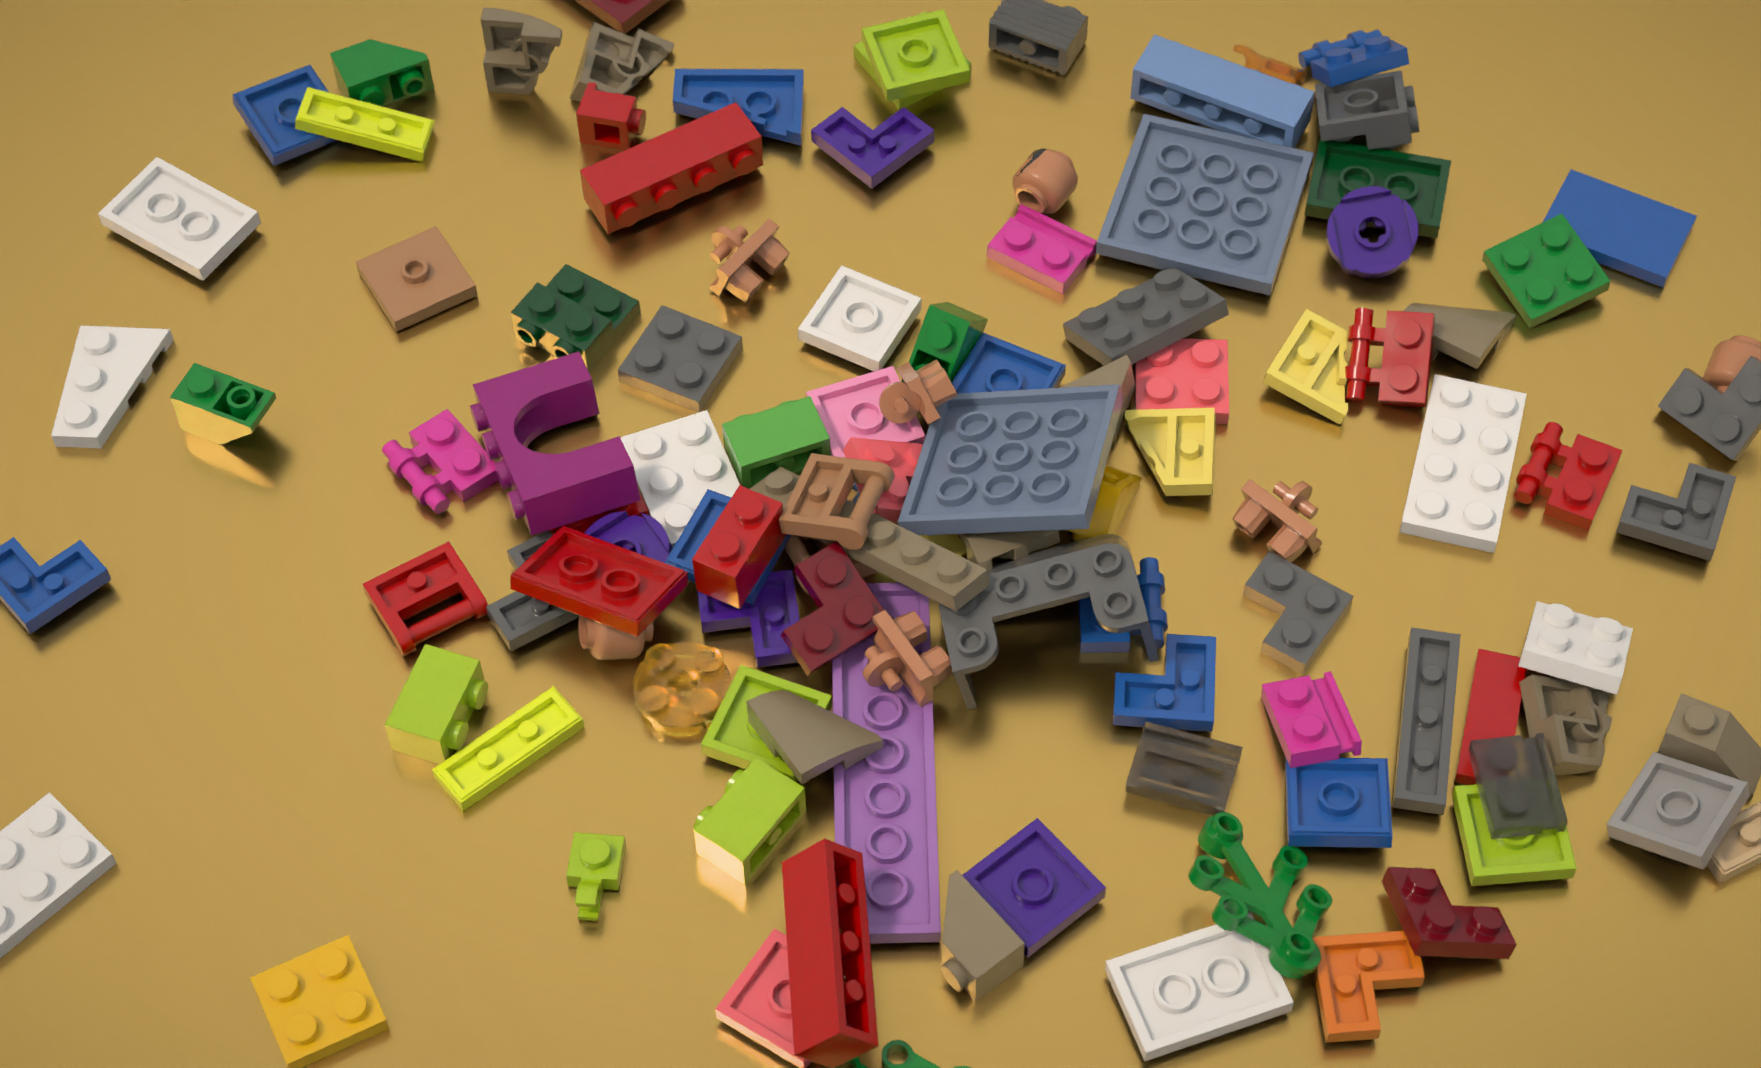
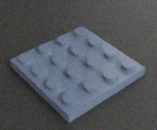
[1096,114,1314,295]
[898,384,1124,536]

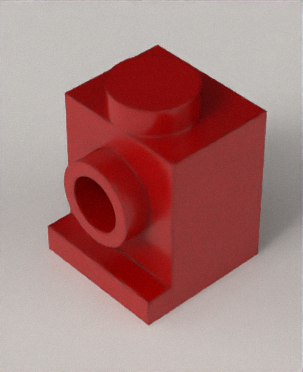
[576,82,646,151]

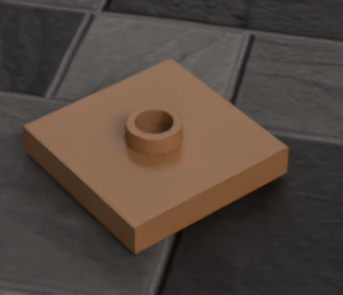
[356,226,478,332]

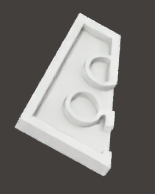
[51,325,174,449]

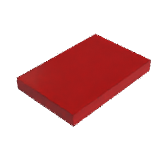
[510,526,688,637]

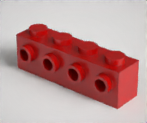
[580,102,763,234]
[782,838,879,1068]

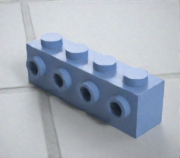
[1130,35,1315,148]

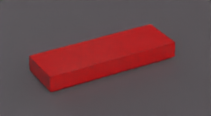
[1454,649,1526,785]

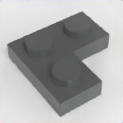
[1658,356,1761,461]
[1616,463,1736,561]
[486,530,579,651]
[1243,551,1353,675]

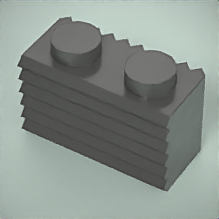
[989,0,1088,76]

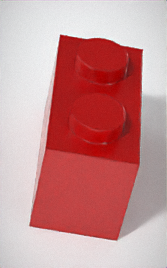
[692,485,786,609]

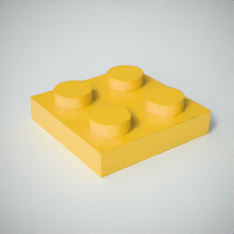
[250,935,389,1068]

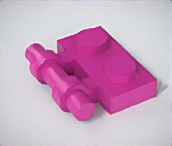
[382,409,498,514]

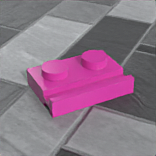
[987,204,1097,295]
[1261,671,1362,768]

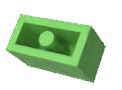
[722,396,831,489]

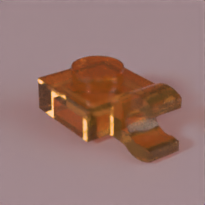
[1233,45,1308,87]

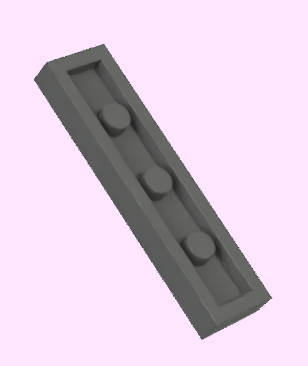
[1392,627,1461,815]

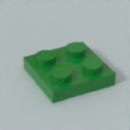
[1482,213,1611,329]

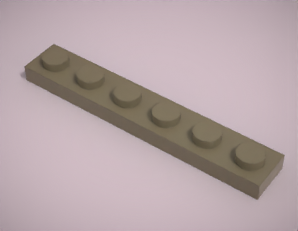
[750,466,990,611]

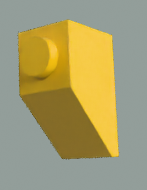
[1068,465,1142,541]

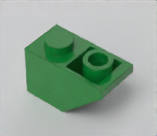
[330,39,435,107]
[901,302,988,383]
[170,363,276,445]

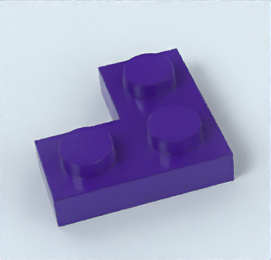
[811,107,934,188]
[697,570,800,668]

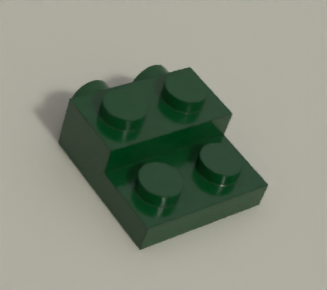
[511,264,641,372]

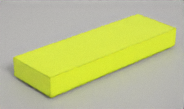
[295,87,435,162]
[432,686,584,811]

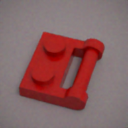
[363,541,488,657]

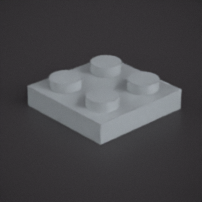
[1606,752,1750,870]

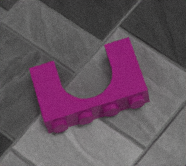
[470,352,641,536]

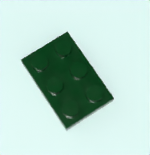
[1305,138,1451,238]

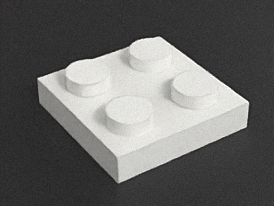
[798,265,921,371]
[1519,601,1633,695]

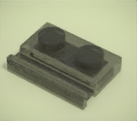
[1125,721,1243,815]
[1468,733,1568,839]

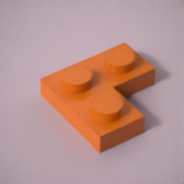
[1312,931,1425,1043]

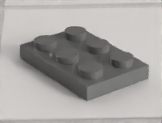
[1063,267,1229,366]

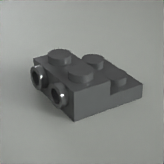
[1315,70,1420,150]

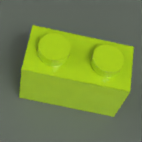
[385,644,488,764]
[693,757,806,886]

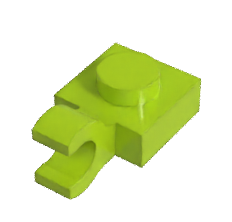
[566,832,626,921]

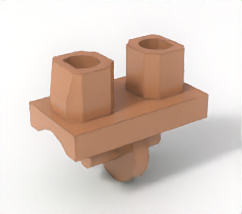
[709,218,790,303]
[879,360,958,424]
[1232,479,1322,562]
[863,610,952,707]

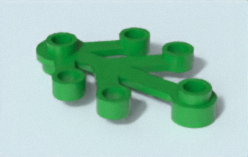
[1188,812,1332,979]

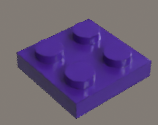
[962,818,1106,957]

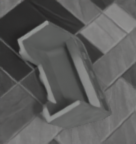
[939,534,1159,710]

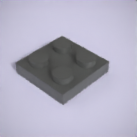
[618,305,743,413]

